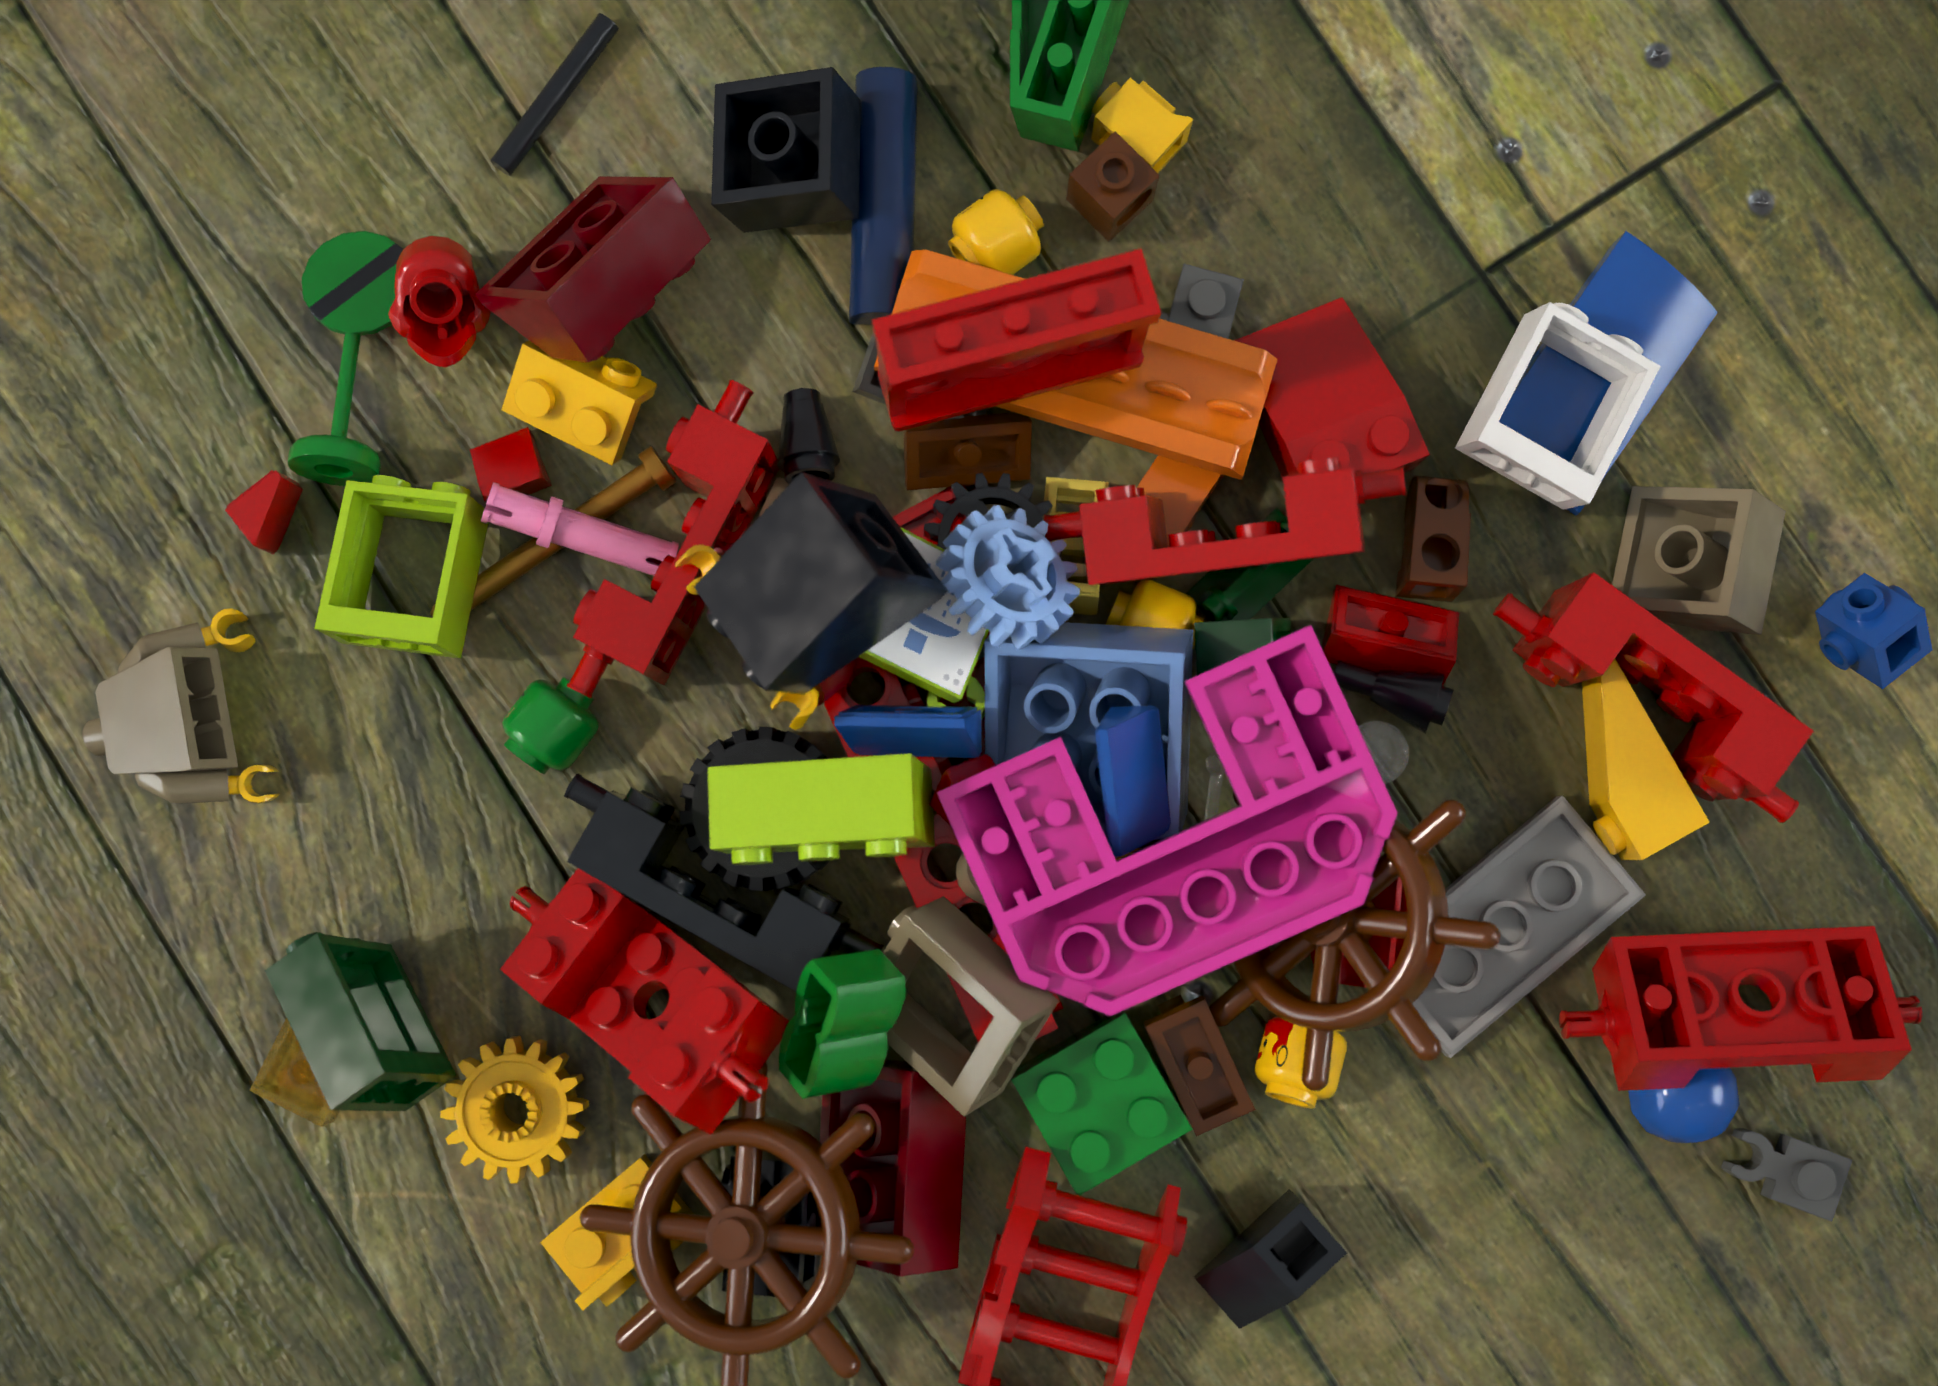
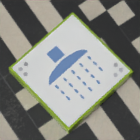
[859,527,989,703]

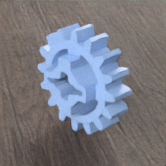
[936,505,1080,650]

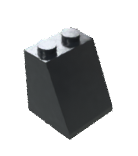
[694,472,948,694]

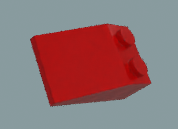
[1234,297,1430,479]

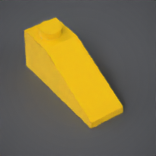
[1582,659,1710,860]

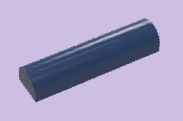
[849,67,918,325]

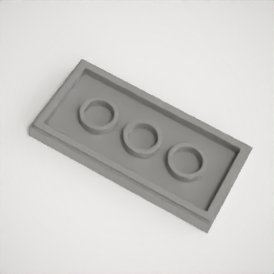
[1413,795,1646,1058]

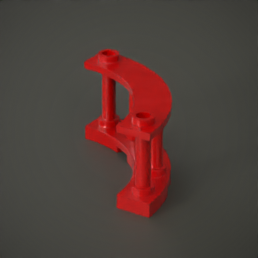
[957,1146,1187,1386]

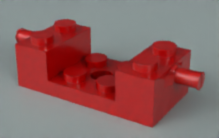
[566,380,779,698]
[1044,457,1406,585]
[1493,572,1814,823]
[500,868,790,1135]
[1559,926,1922,1091]

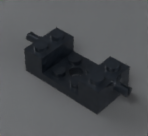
[564,774,884,991]

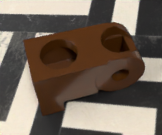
[1395,475,1471,602]

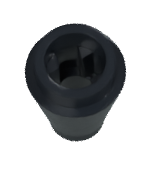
[777,388,840,484]

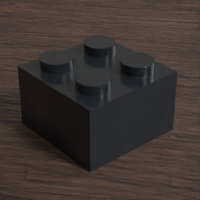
[711,67,861,233]

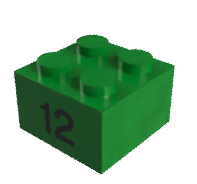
[1011,1011,1193,1195]

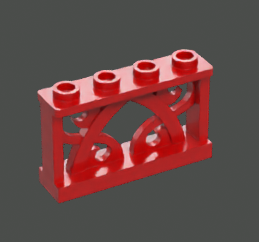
[872,248,1161,432]

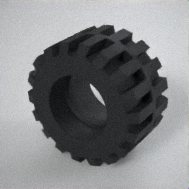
[679,727,830,891]

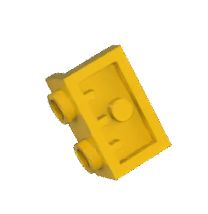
[540,1154,693,1311]

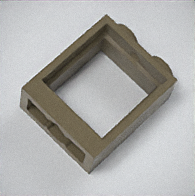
[883,896,1059,1117]

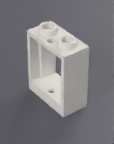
[1455,302,1661,510]

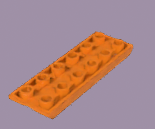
[874,250,1278,480]

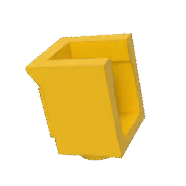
[1091,77,1193,173]

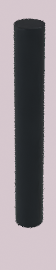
[490,13,619,176]

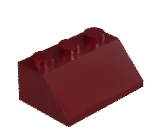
[475,176,711,363]
[819,1060,966,1277]

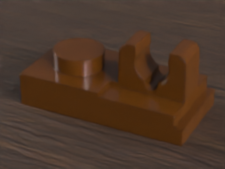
[904,412,1032,491]
[1143,995,1255,1137]

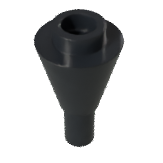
[1334,661,1454,734]

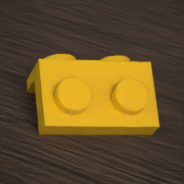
[501,340,657,465]

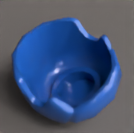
[1628,1068,1740,1143]

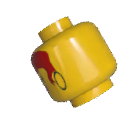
[1255,1017,1347,1109]

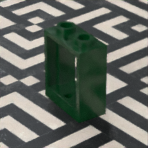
[265,932,457,1111]

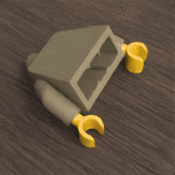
[83,608,279,804]

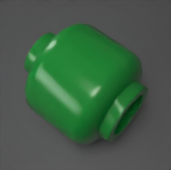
[502,677,599,774]

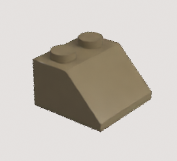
[1612,486,1786,635]

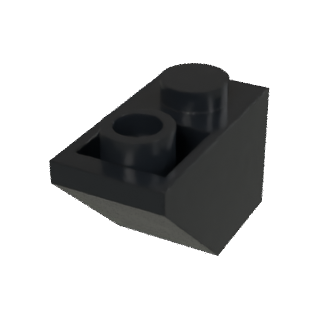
[1194,1189,1347,1329]

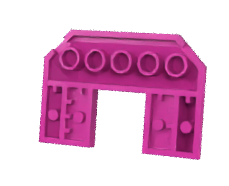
[937,625,1398,1016]

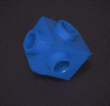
[1815,573,1932,689]

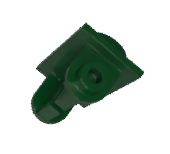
[1186,508,1314,622]

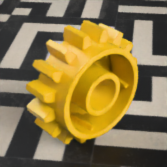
[440,1036,589,1184]

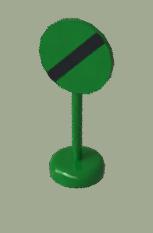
[288,231,403,486]

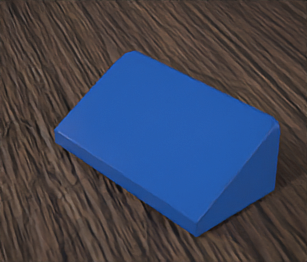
[834,705,982,758]
[1095,705,1171,857]

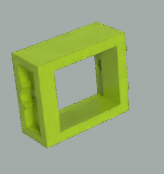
[314,475,489,659]

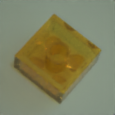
[249,1018,340,1127]

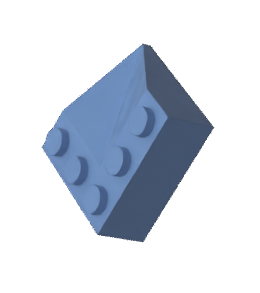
[985,622,1193,840]

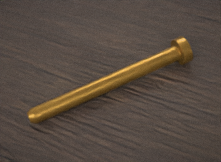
[430,446,676,618]

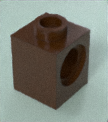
[1066,131,1160,242]

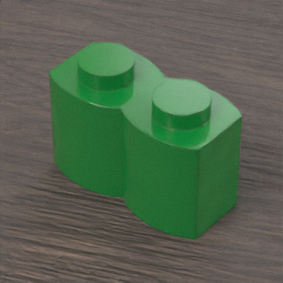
[778,949,906,1099]

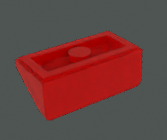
[1322,585,1459,686]

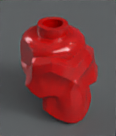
[388,236,491,367]

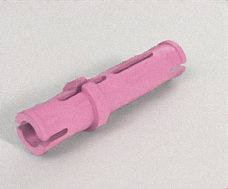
[481,482,679,576]

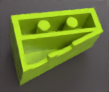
[708,754,935,865]

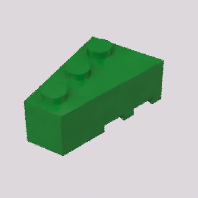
[1010,0,1130,152]

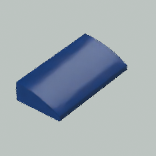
[1499,231,1718,516]

